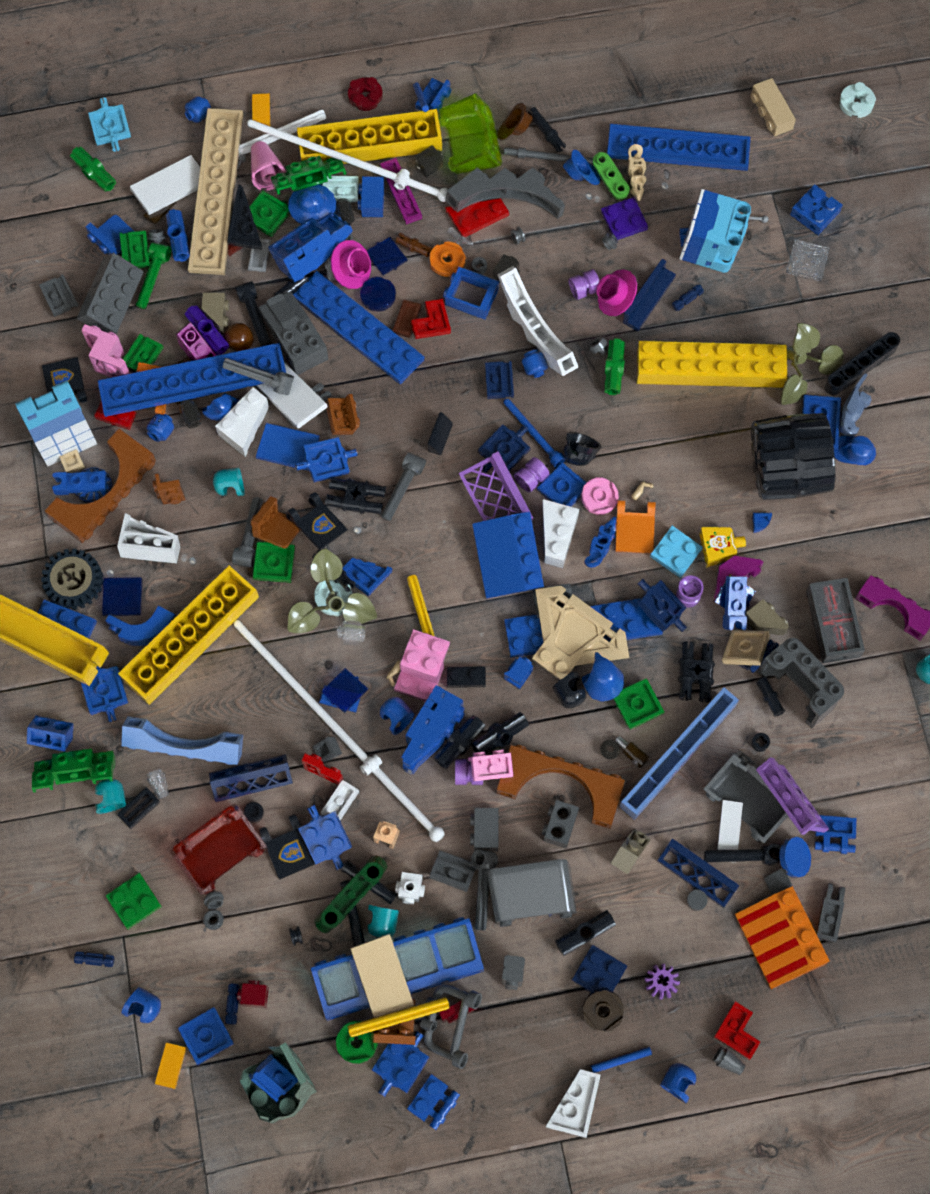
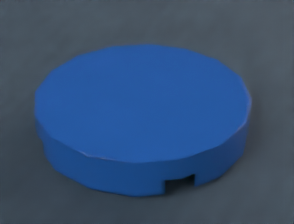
[779,837,811,878]

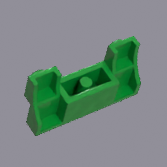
[270,156,346,195]
[32,748,115,793]

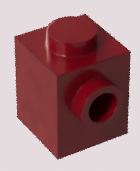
[237,980,269,1008]

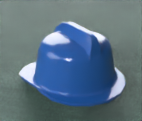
[563,150,600,185]
[834,436,876,465]

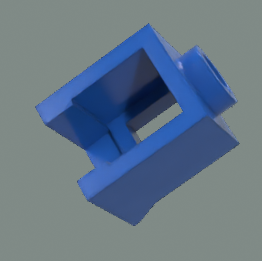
[504,657,533,690]

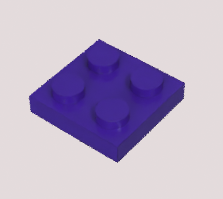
[601,197,648,240]

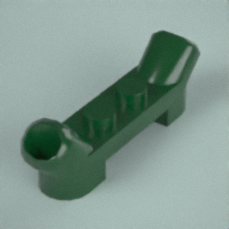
[314,855,388,934]

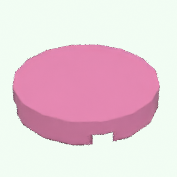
[581,477,619,515]

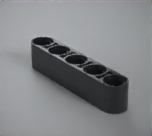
[825,332,900,396]

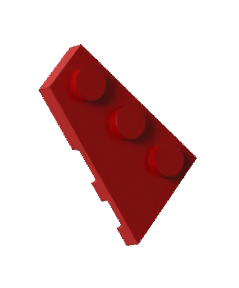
[445,198,509,238]

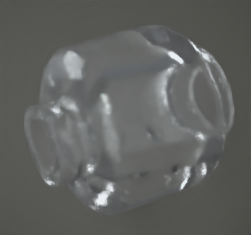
[337,620,366,646]

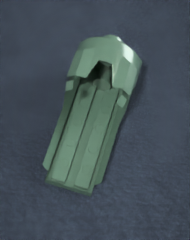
[240,1042,317,1124]

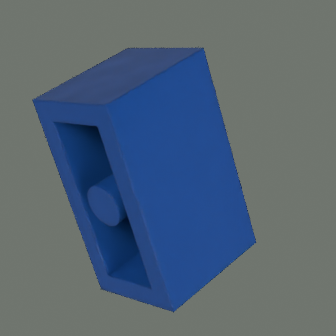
[358,176,385,217]

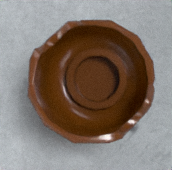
[224,323,254,352]

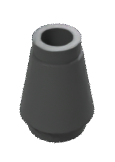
[713,1047,745,1075]

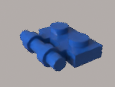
[814,815,857,854]
[407,1074,460,1130]

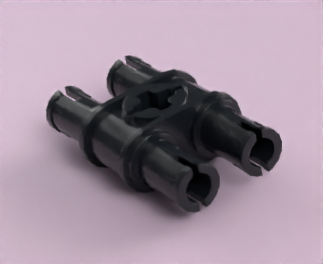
[325,477,387,515]
[678,641,715,703]

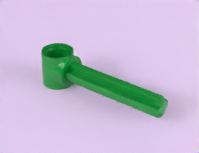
[136,242,171,309]

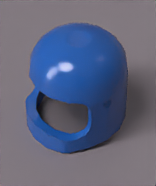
[380,697,415,735]
[121,987,161,1024]
[660,1063,697,1104]

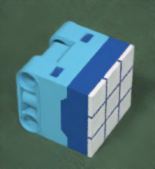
[679,189,751,273]

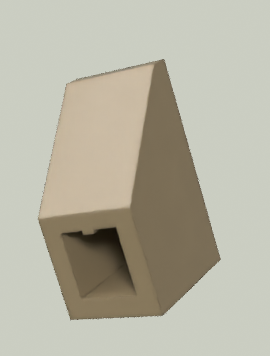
[202,293,230,334]
[745,599,789,635]
[611,829,651,874]

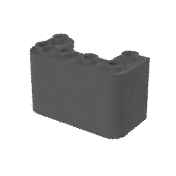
[758,638,844,729]

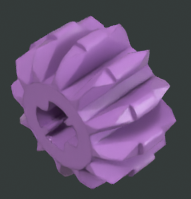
[644,964,680,1000]

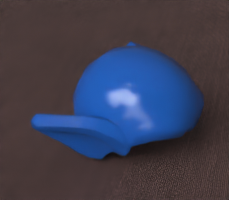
[202,393,240,421]

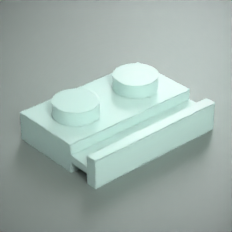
[323,176,359,202]

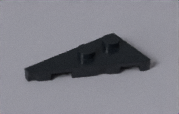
[227,184,262,250]

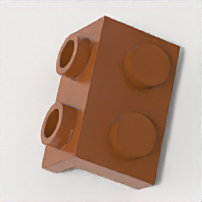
[325,394,360,435]
[153,473,186,505]

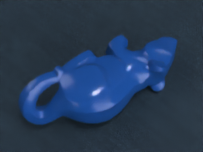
[584,517,616,568]

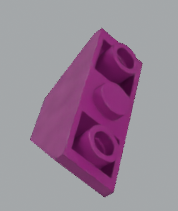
[176,322,216,361]
[714,556,764,600]

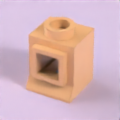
[373,821,400,849]

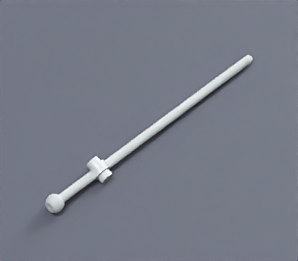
[247,120,448,202]

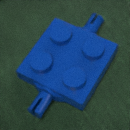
[295,437,358,483]
[81,666,129,722]
[298,805,353,870]
[372,1031,430,1097]

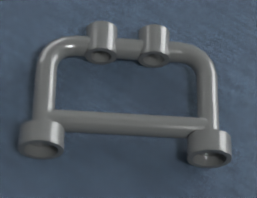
[420,985,482,1069]

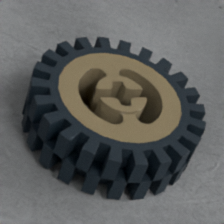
[41,549,104,610]

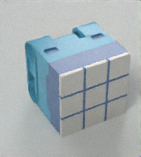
[15,380,97,466]

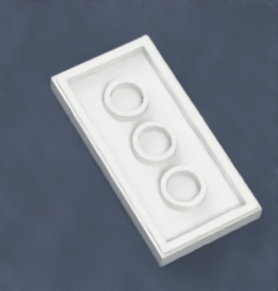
[130,155,200,215]
[256,362,327,429]

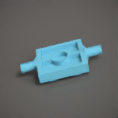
[88,98,131,152]

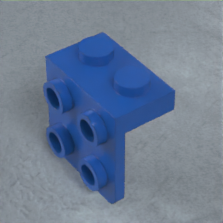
[85,215,135,255]

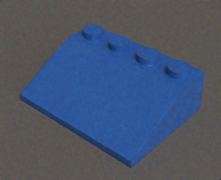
[472,512,544,599]

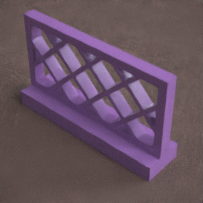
[459,452,534,521]
[756,757,829,835]

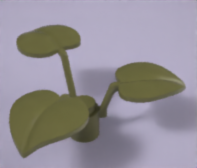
[780,323,844,405]
[287,548,377,633]

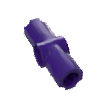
[184,305,229,355]

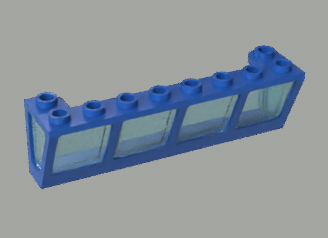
[311,917,484,1021]

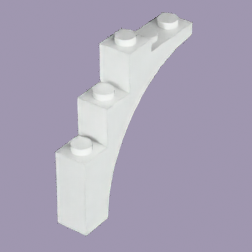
[498,266,578,376]

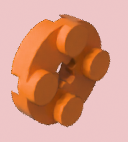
[430,241,466,278]

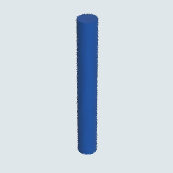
[413,82,429,112]
[590,1047,652,1073]

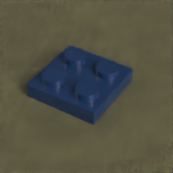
[572,944,627,992]

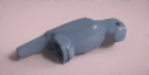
[840,374,871,437]

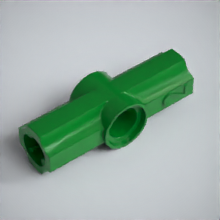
[70,147,116,192]
[604,338,625,395]

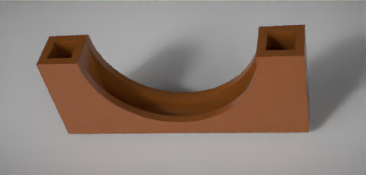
[45,429,156,543]
[497,745,625,829]

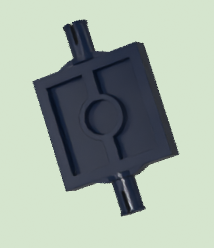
[478,425,531,474]
[637,578,687,632]

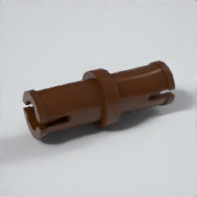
[395,232,432,258]

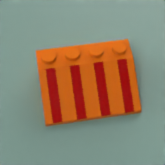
[735,886,830,989]

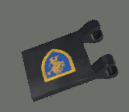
[42,357,88,403]
[286,492,348,551]
[259,814,315,880]

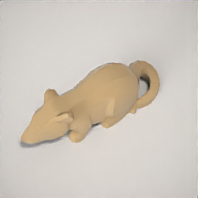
[628,144,646,201]

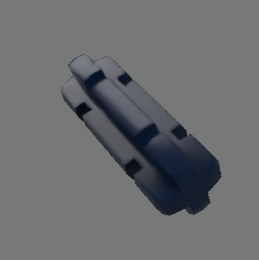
[672,285,704,311]
[74,951,115,967]
[225,983,240,1025]

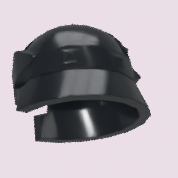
[562,432,602,466]

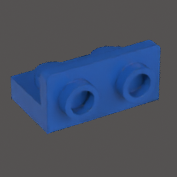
[415,78,452,111]

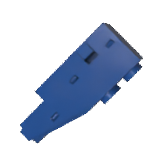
[268,213,353,282]
[401,685,465,775]

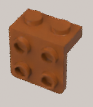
[251,496,300,548]

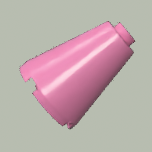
[251,141,286,190]

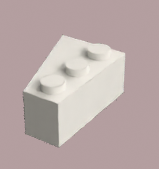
[215,387,269,457]
[542,499,579,568]
[117,513,180,563]

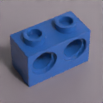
[27,716,74,752]

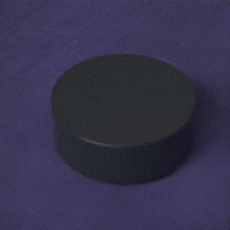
[244,802,264,823]

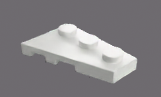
[546,1069,600,1138]

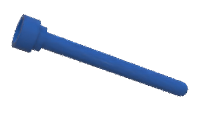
[504,399,566,468]

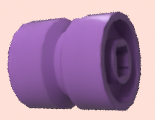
[568,269,600,300]
[514,457,550,493]
[676,575,704,608]
[455,759,483,785]

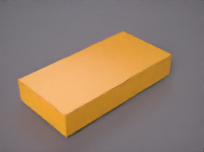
[252,93,271,127]
[155,1043,187,1089]

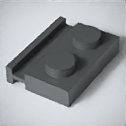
[39,274,78,317]
[429,851,476,892]

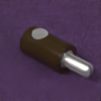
[615,736,650,768]

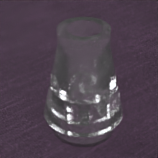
[146,769,169,800]

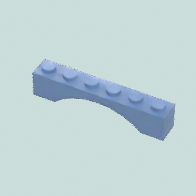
[121,716,243,765]

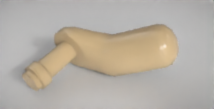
[631,481,653,501]
[386,660,401,687]

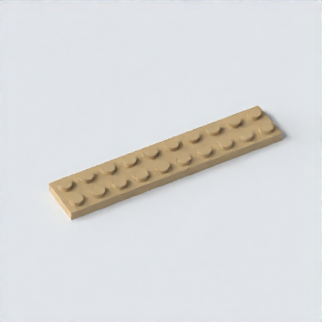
[188,108,243,275]

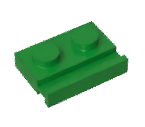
[120,231,150,268]
[123,334,164,373]

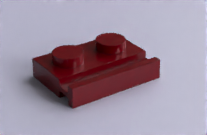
[439,1000,478,1024]

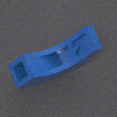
[105,606,176,646]

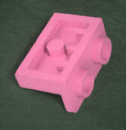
[468,750,513,781]

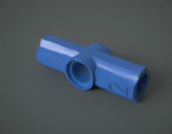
[166,209,190,262]

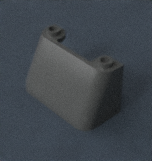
[704,751,789,843]
[487,859,577,927]

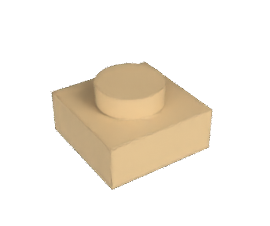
[59,449,85,473]

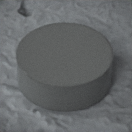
[687,890,708,911]

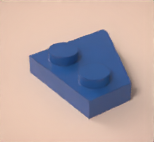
[343,558,393,597]

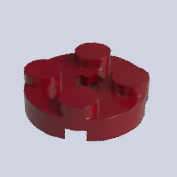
[348,77,383,111]

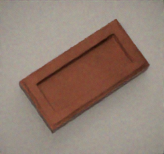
[392,299,421,338]

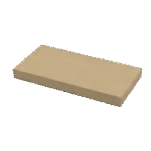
[350,934,414,1018]

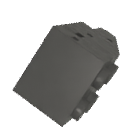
[259,291,329,375]

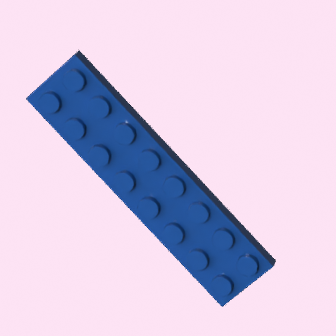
[607,124,751,171]
[293,271,425,385]
[504,599,663,658]

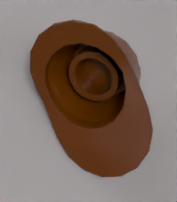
[497,103,533,140]

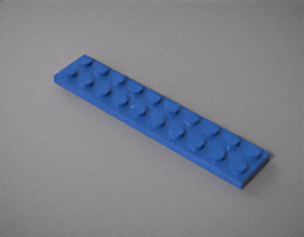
[98,343,286,417]

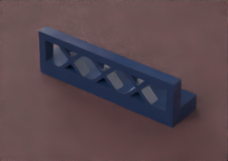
[623,258,676,332]
[209,754,293,802]
[657,838,740,908]

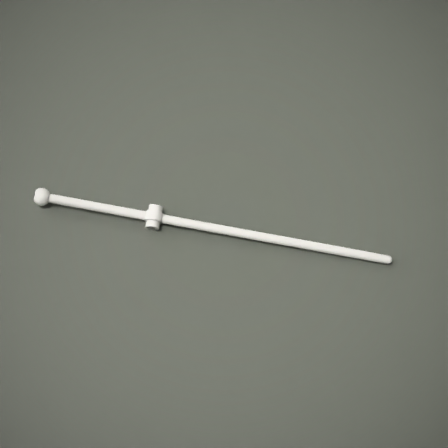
[234,620,445,842]

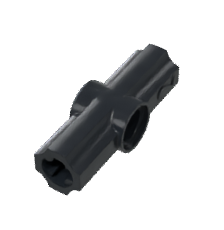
[471,712,529,755]
[434,715,486,770]
[555,910,616,956]

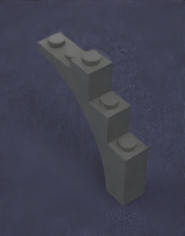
[445,167,565,219]

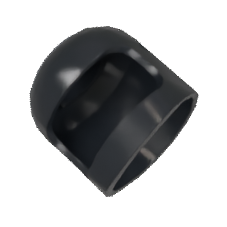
[552,671,586,709]

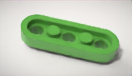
[593,152,630,200]

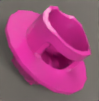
[331,240,371,289]
[596,269,637,316]

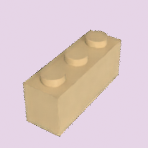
[751,78,796,136]

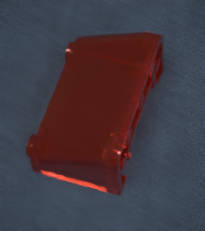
[170,804,267,895]

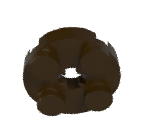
[582,988,624,1032]

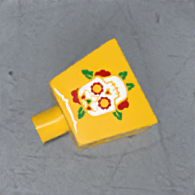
[699,527,746,568]

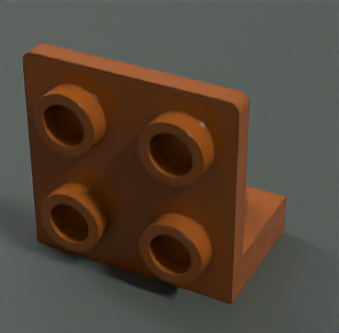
[371,998,416,1045]

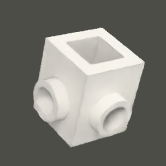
[395,872,425,905]

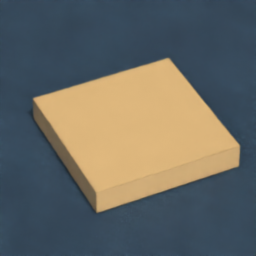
[722,630,770,666]

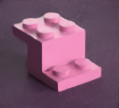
[81,325,130,378]
[394,629,450,702]

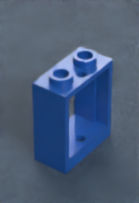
[443,267,499,320]

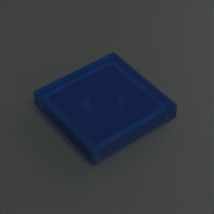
[102,577,143,616]

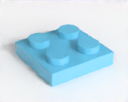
[650,526,703,578]

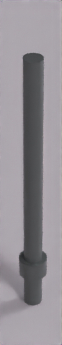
[504,147,605,165]

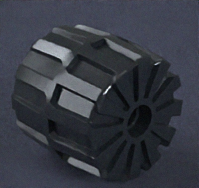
[751,413,836,500]

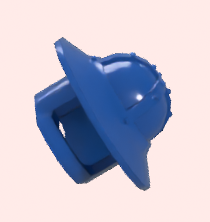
[288,184,336,224]

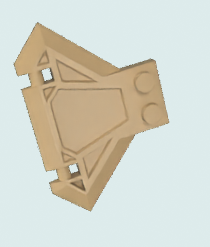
[532,586,629,680]

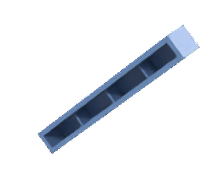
[620,688,739,820]

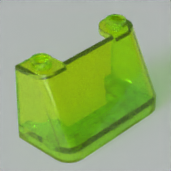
[439,93,503,174]

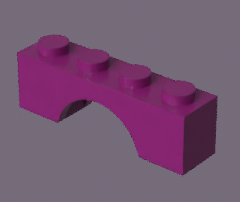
[855,575,930,641]

